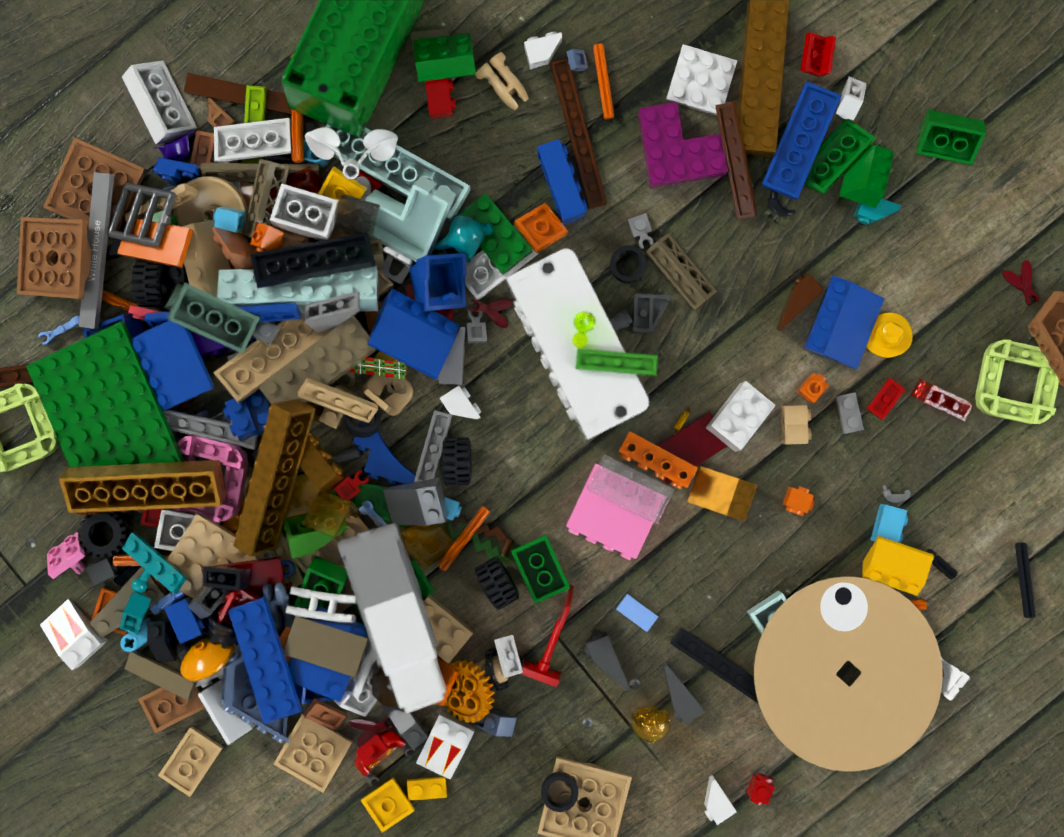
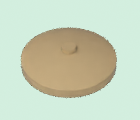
[173,176,248,234]

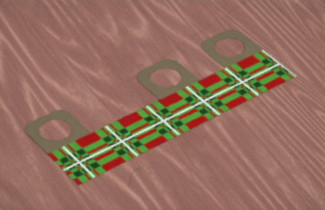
[335,357,406,394]

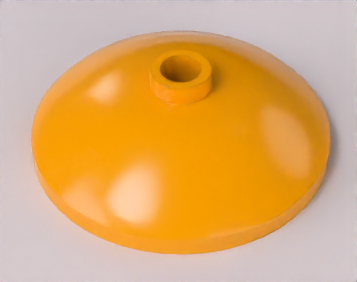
[180,637,235,681]

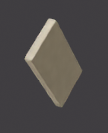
[284,616,369,678]

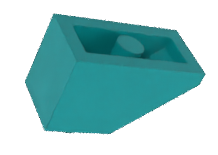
[853,199,901,225]
[119,592,151,635]

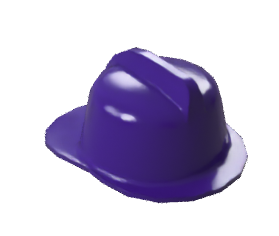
[153,130,197,161]

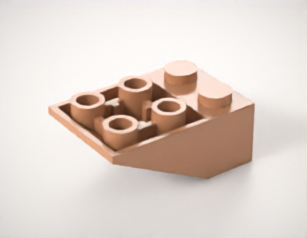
[211,227,259,269]

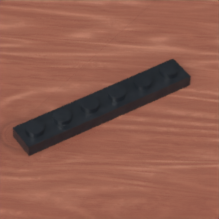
[670,627,759,704]

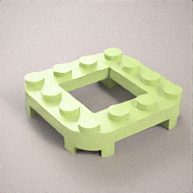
[975,340,1059,424]
[0,384,60,472]

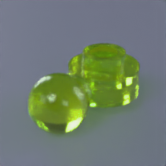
[572,311,595,348]

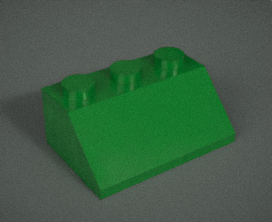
[916,109,986,165]
[839,145,894,208]

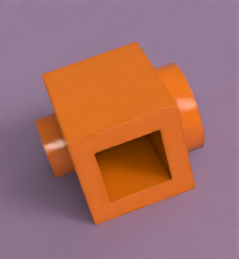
[250,222,284,252]
[796,373,829,404]
[782,486,815,517]

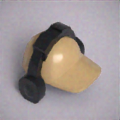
[474,648,509,691]

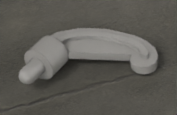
[883,485,911,503]

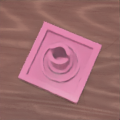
[47,532,86,579]

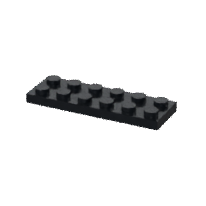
[250,233,375,289]

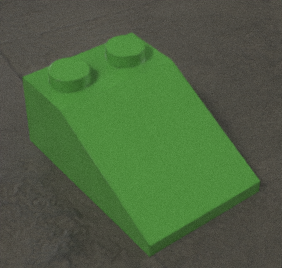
[283,506,347,558]

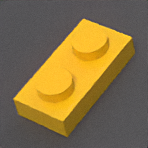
[407,777,447,801]

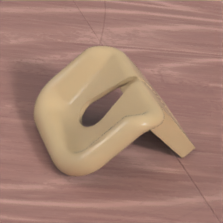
[362,375,414,416]

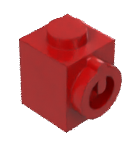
[746,773,775,805]

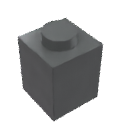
[86,557,120,586]

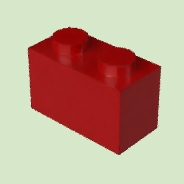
[425,78,456,119]

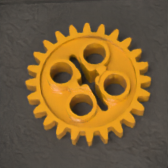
[444,660,495,723]

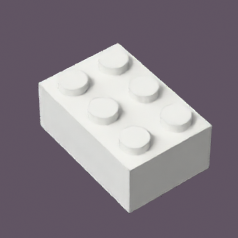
[270,184,340,241]
[705,381,776,452]

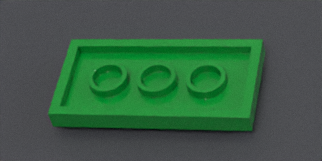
[457,193,532,275]

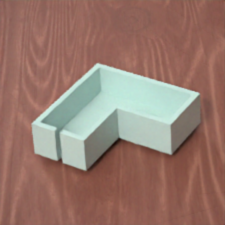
[355,176,456,262]

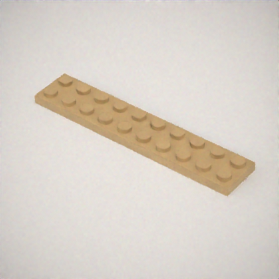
[214,270,394,404]

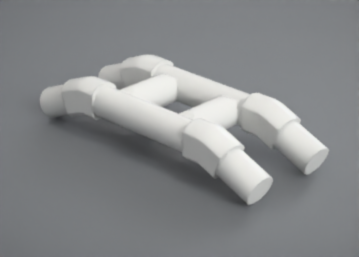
[285,587,358,623]

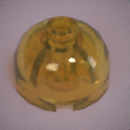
[631,707,670,743]

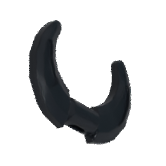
[768,190,796,216]

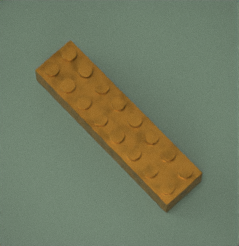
[738,0,789,157]
[233,399,316,557]
[59,460,227,513]

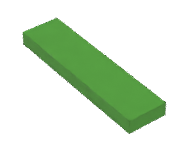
[575,349,658,376]

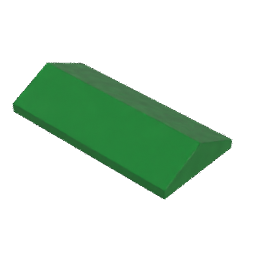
[804,119,876,195]

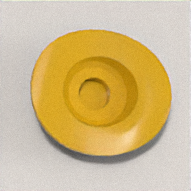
[866,313,913,358]

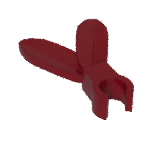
[1002,260,1039,305]
[469,299,513,328]
[349,716,394,747]

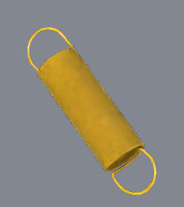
[673,406,691,434]

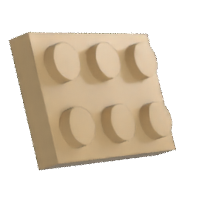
[158,726,224,797]

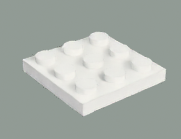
[666,44,737,116]

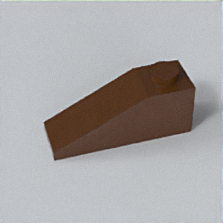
[777,274,825,331]

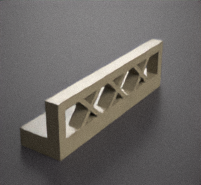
[242,159,289,237]
[646,233,717,310]

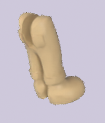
[475,52,529,111]

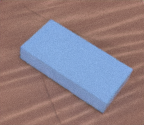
[616,594,658,632]

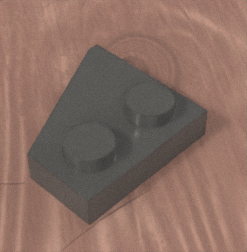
[633,294,672,333]

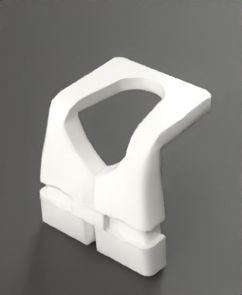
[381,246,413,284]
[941,657,970,701]

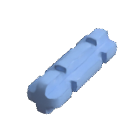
[150,590,186,615]

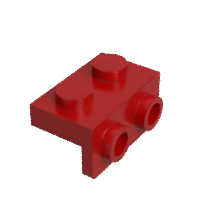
[800,32,836,77]
[217,589,260,627]

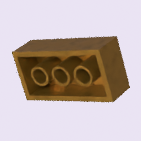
[300,432,345,493]

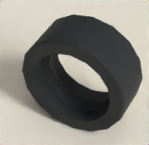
[609,245,646,283]
[344,399,382,438]
[541,772,578,812]

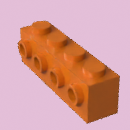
[618,431,698,489]

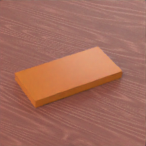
[117,219,194,268]

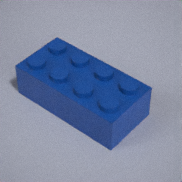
[537,139,587,225]

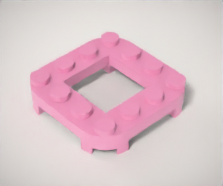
[173,435,248,522]

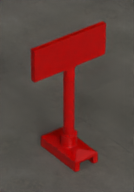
[521,585,574,687]

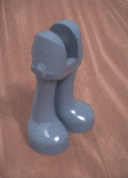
[262,583,295,634]

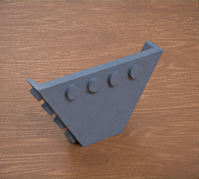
[220,632,289,743]

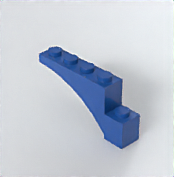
[353,421,416,485]

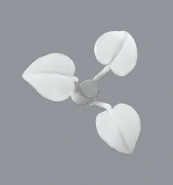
[305,127,398,211]

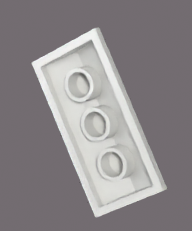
[214,118,292,163]
[465,225,538,301]

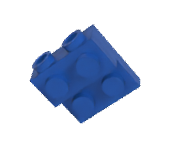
[153,157,202,185]
[223,391,270,441]

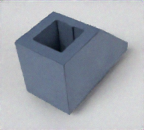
[470,709,517,737]

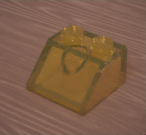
[401,523,454,569]

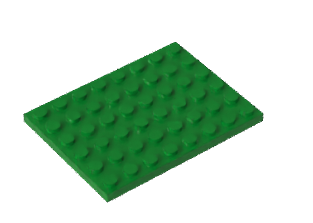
[26,321,185,467]

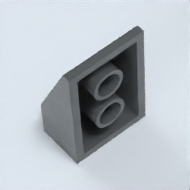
[383,478,449,526]

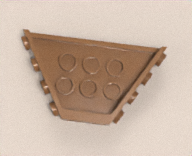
[1028,291,1064,387]

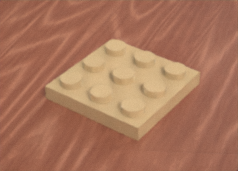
[274,712,353,793]

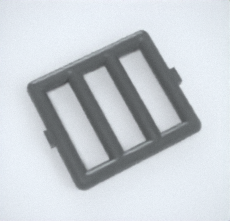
[107,183,176,248]

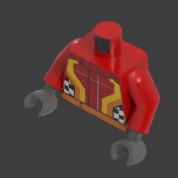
[354,731,416,787]

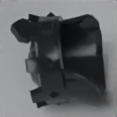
[206,604,239,648]

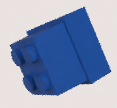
[409,253,467,312]

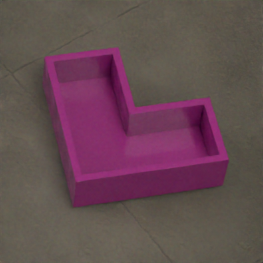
[637,102,728,188]

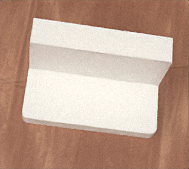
[494,635,523,678]

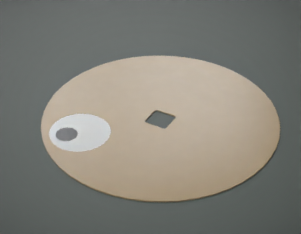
[754,577,943,771]

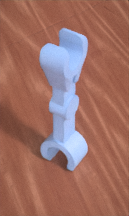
[38,316,80,345]
[359,501,388,527]

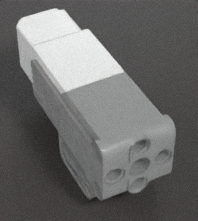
[337,523,446,713]

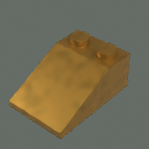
[687,466,757,522]

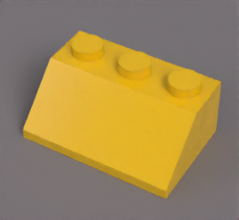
[862,536,934,596]

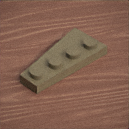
[89,566,166,638]

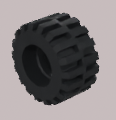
[131,259,170,307]
[442,437,472,486]
[77,511,133,558]
[475,556,519,610]

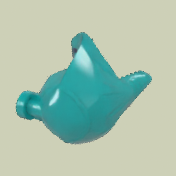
[435,216,493,262]

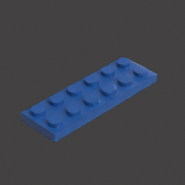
[761,81,842,201]
[228,597,302,724]

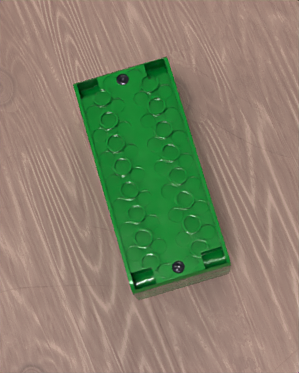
[282,0,425,138]

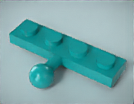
[121,533,188,594]

